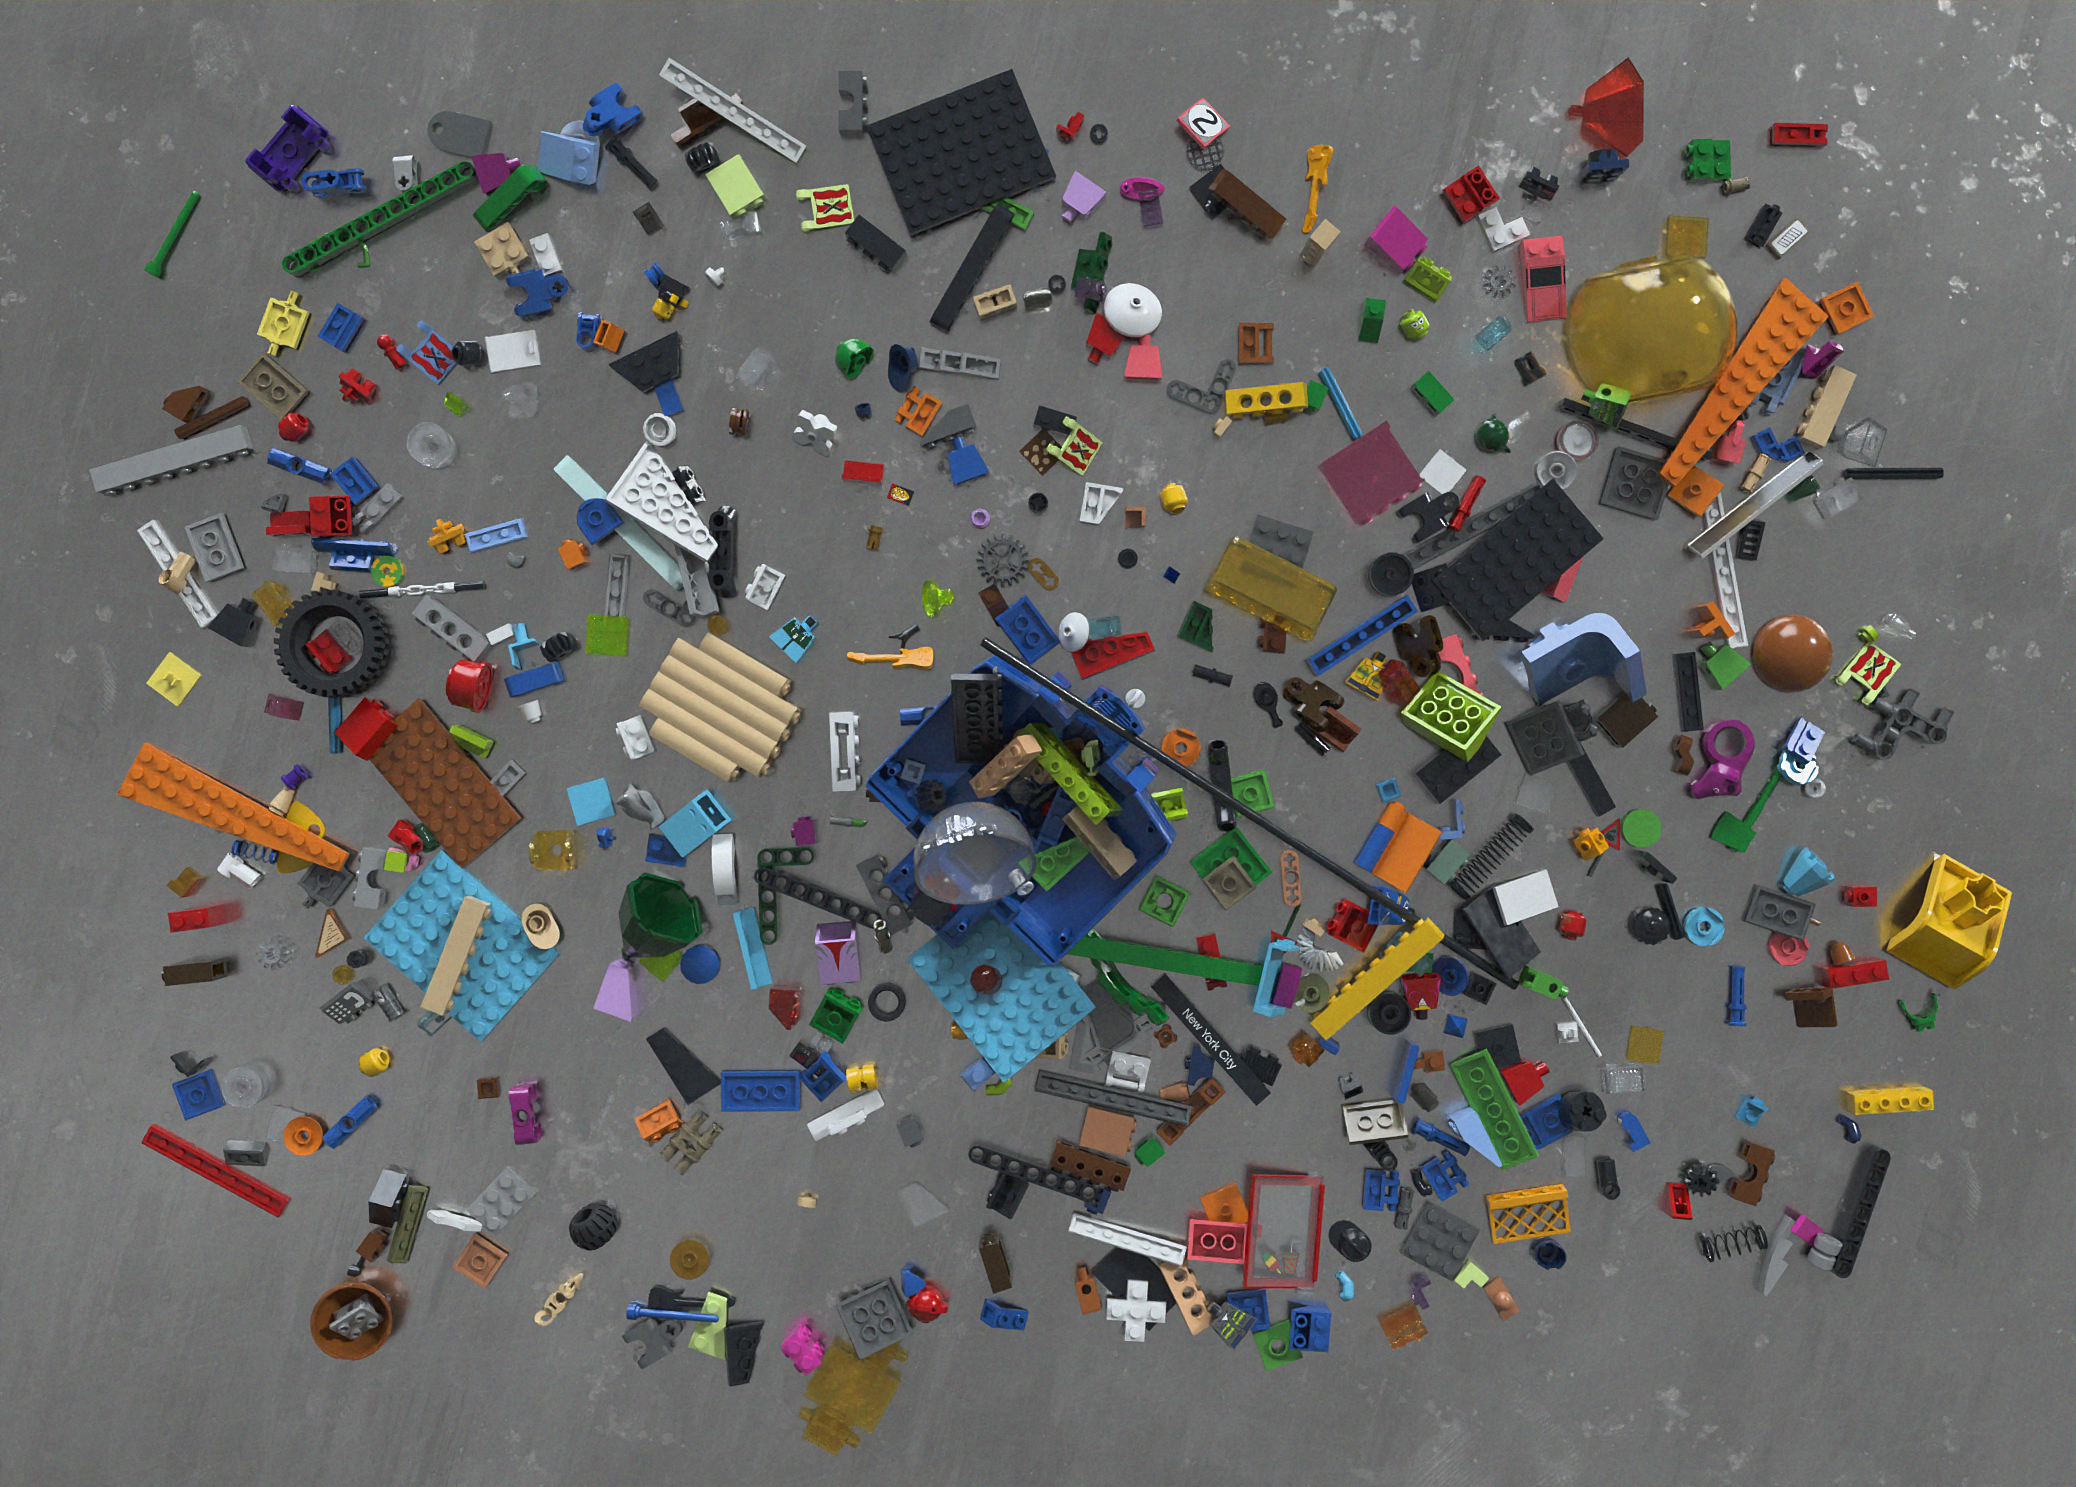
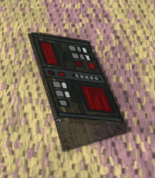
[789,1040,826,1077]

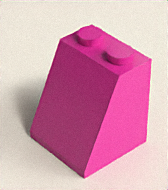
[1364,205,1428,274]

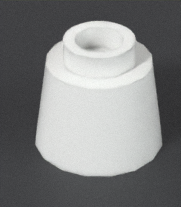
[517,700,542,724]

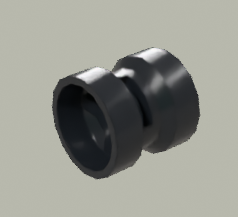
[1028,493,1048,514]

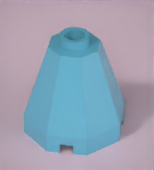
[1783,847,1836,897]

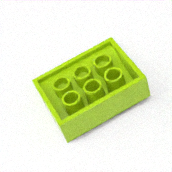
[1401,672,1502,762]

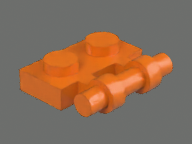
[894,386,942,437]

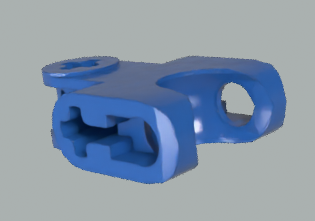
[582,83,643,136]
[301,168,366,199]
[505,268,568,316]

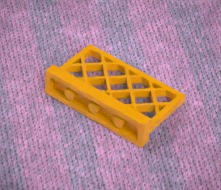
[1485,1184,1571,1244]

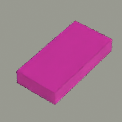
[1790,1214,1824,1247]

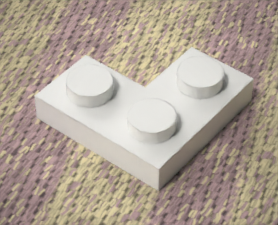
[1477,207,1530,252]

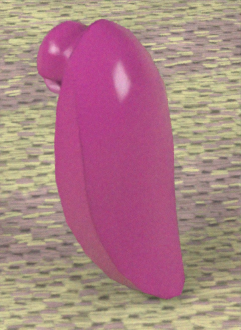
[1120,177,1165,200]

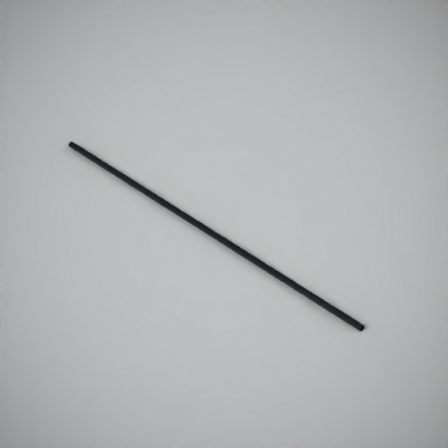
[980,637,1519,990]

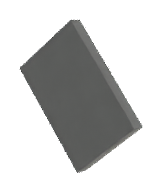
[1744,885,1816,941]

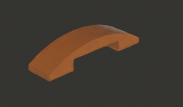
[1156,1078,1226,1146]

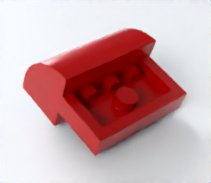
[1442,165,1500,223]

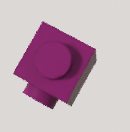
[791,816,817,846]

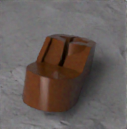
[1674,734,1695,776]

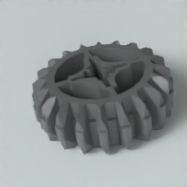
[976,534,1029,587]

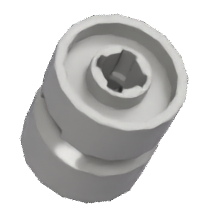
[1807,1233,1842,1270]

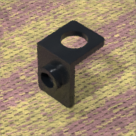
[170,1053,210,1077]

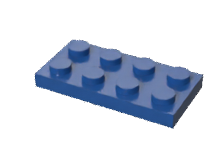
[721,1071,800,1112]

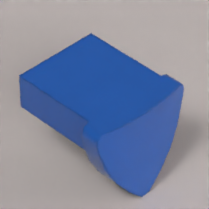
[901,1270,926,1297]

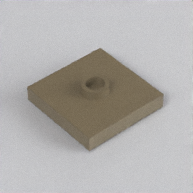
[1202,856,1257,911]

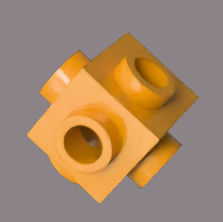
[1574,827,1609,861]

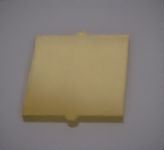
[1626,1025,1664,1065]

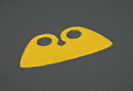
[277,801,325,874]

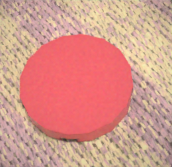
[1768,932,1809,966]

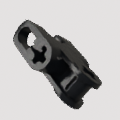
[1397,491,1459,543]

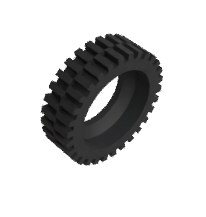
[274,589,389,698]

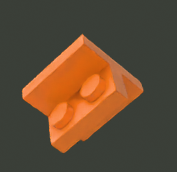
[1688,601,1735,640]

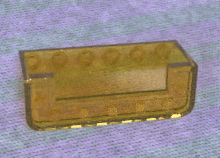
[1205,537,1337,641]

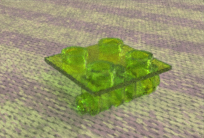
[585,614,627,656]

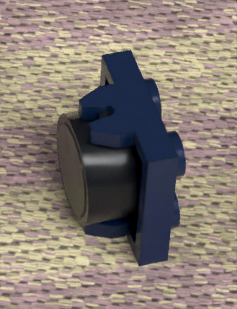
[1580,149,1629,182]

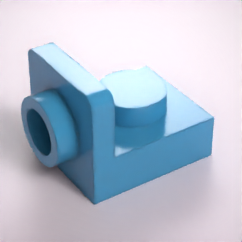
[1735,1097,1769,1128]

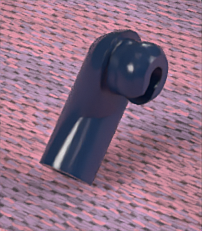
[1838,1115,1862,1144]

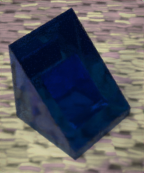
[1163,566,1180,584]

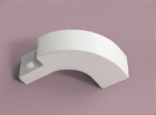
[712,834,738,905]

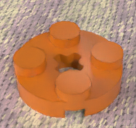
[1161,729,1201,767]

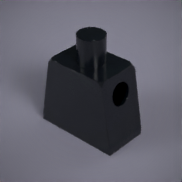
[208,597,257,647]

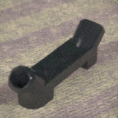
[709,506,737,598]
[1207,740,1237,832]

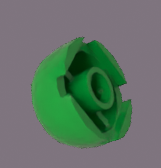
[835,338,874,379]

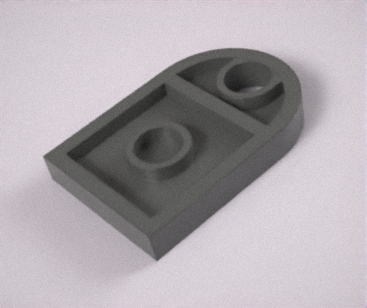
[427,111,491,158]

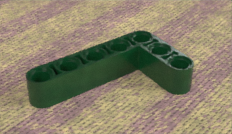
[757,846,816,945]

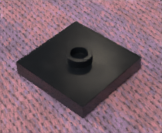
[1633,850,1677,884]
[1473,1024,1522,1068]

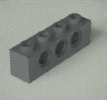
[856,854,914,935]

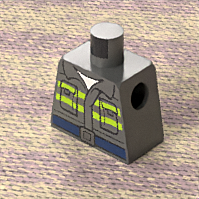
[1206,1301,1257,1350]

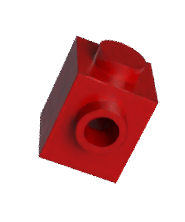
[1844,886,1877,907]

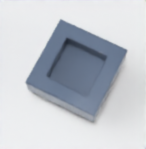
[901,759,926,784]

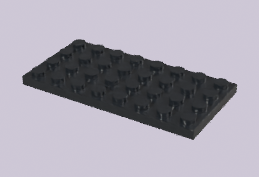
[1431,479,1604,641]

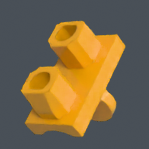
[428,519,466,554]

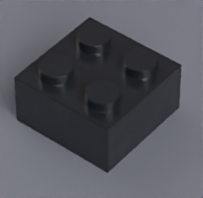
[1462,972,1497,1005]

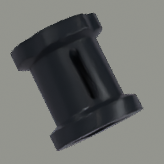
[347,949,370,968]

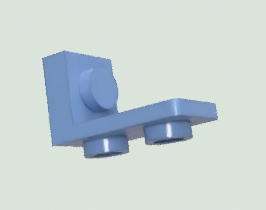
[1439,798,1465,840]

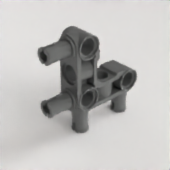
[1852,688,1955,760]

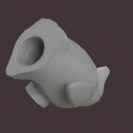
[616,783,664,830]

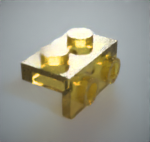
[251,580,294,626]

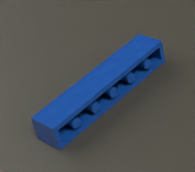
[1305,595,1418,676]

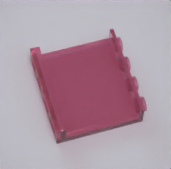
[1318,421,1425,525]

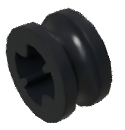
[1090,124,1108,144]
[1048,275,1066,294]

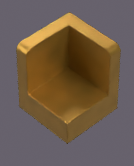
[166,867,203,898]

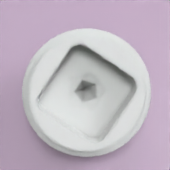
[1805,779,1826,798]

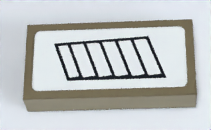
[1766,217,1810,259]

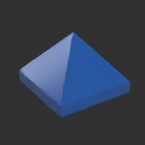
[1444,1014,1468,1038]

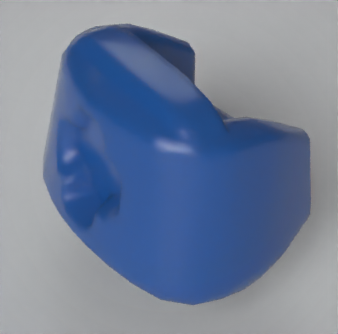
[597,828,614,849]

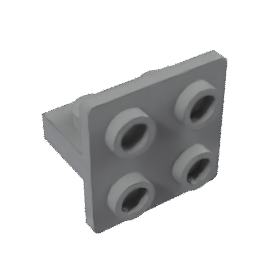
[329,1293,384,1339]

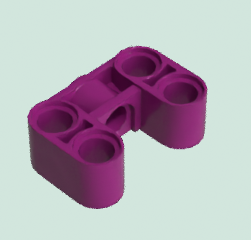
[509,1083,542,1145]

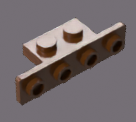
[671,94,744,146]

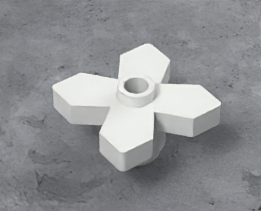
[792,410,837,456]

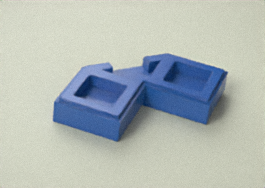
[1751,427,1805,463]

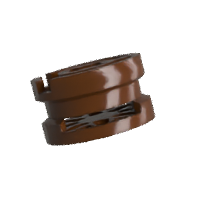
[729,408,749,437]

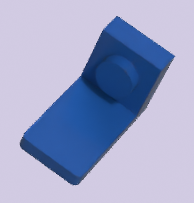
[980,1301,1029,1330]

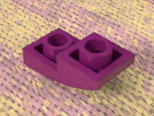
[1272,963,1302,1009]

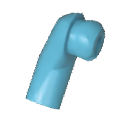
[1336,1271,1354,1302]

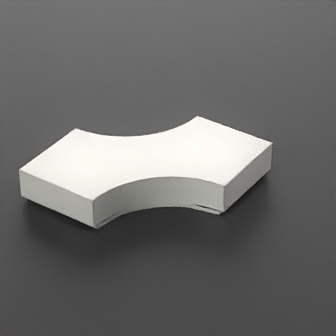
[427,1210,482,1232]

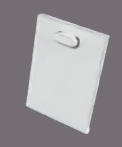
[485,330,541,373]

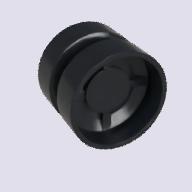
[1365,990,1411,1035]

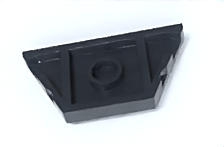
[609,331,679,393]

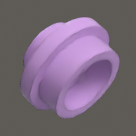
[970,508,990,528]

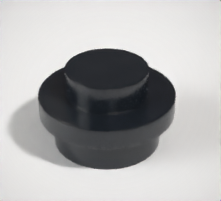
[1118,549,1138,568]

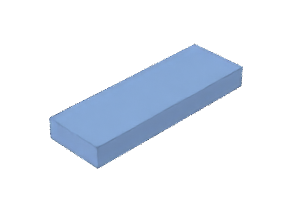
[464,518,528,553]

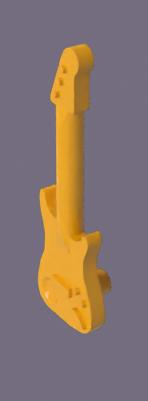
[1302,145,1333,233]
[847,647,934,670]

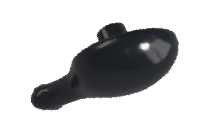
[1254,682,1283,728]

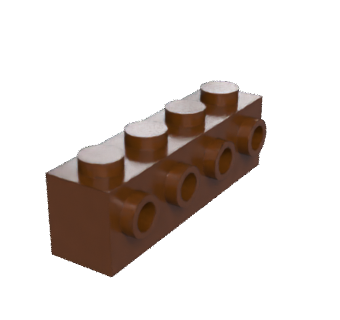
[1208,169,1286,238]
[1049,1140,1131,1192]

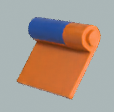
[1355,801,1443,893]

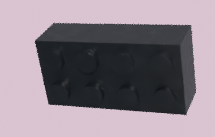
[1412,736,1502,804]

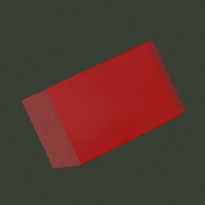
[1665,1183,1693,1220]

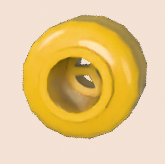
[1160,483,1188,514]
[359,1048,389,1077]

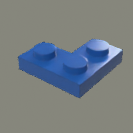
[1226,1288,1270,1331]

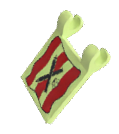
[796,184,854,232]
[1046,417,1103,476]
[1836,641,1901,705]

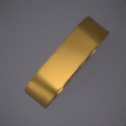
[1028,558,1059,590]

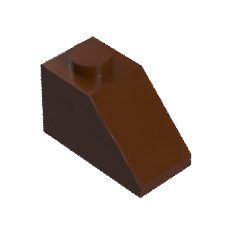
[162,386,209,423]

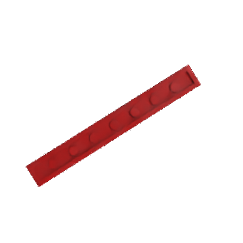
[141,1125,290,1218]

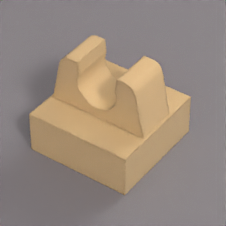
[311,572,337,592]

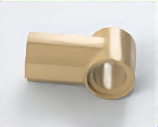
[158,552,196,594]

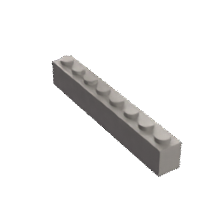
[89,425,254,496]

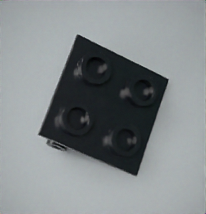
[1189,164,1227,219]
[1412,563,1449,613]
[1454,909,1488,950]

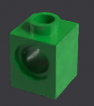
[1303,380,1329,413]
[1134,1134,1166,1168]

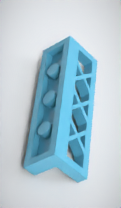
[733,907,773,990]

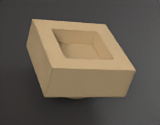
[1213,416,1232,439]
[1302,918,1325,937]

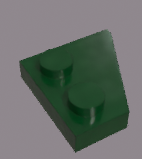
[1177,601,1213,652]

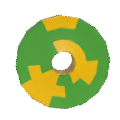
[371,556,404,587]

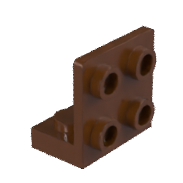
[1785,987,1838,1027]

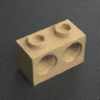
[973,284,1017,320]

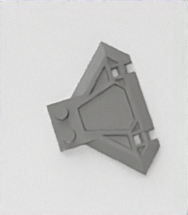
[1069,978,1166,1074]

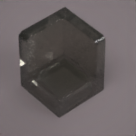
[633,202,665,236]

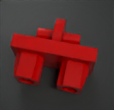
[338,368,376,404]

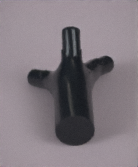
[889,624,920,648]

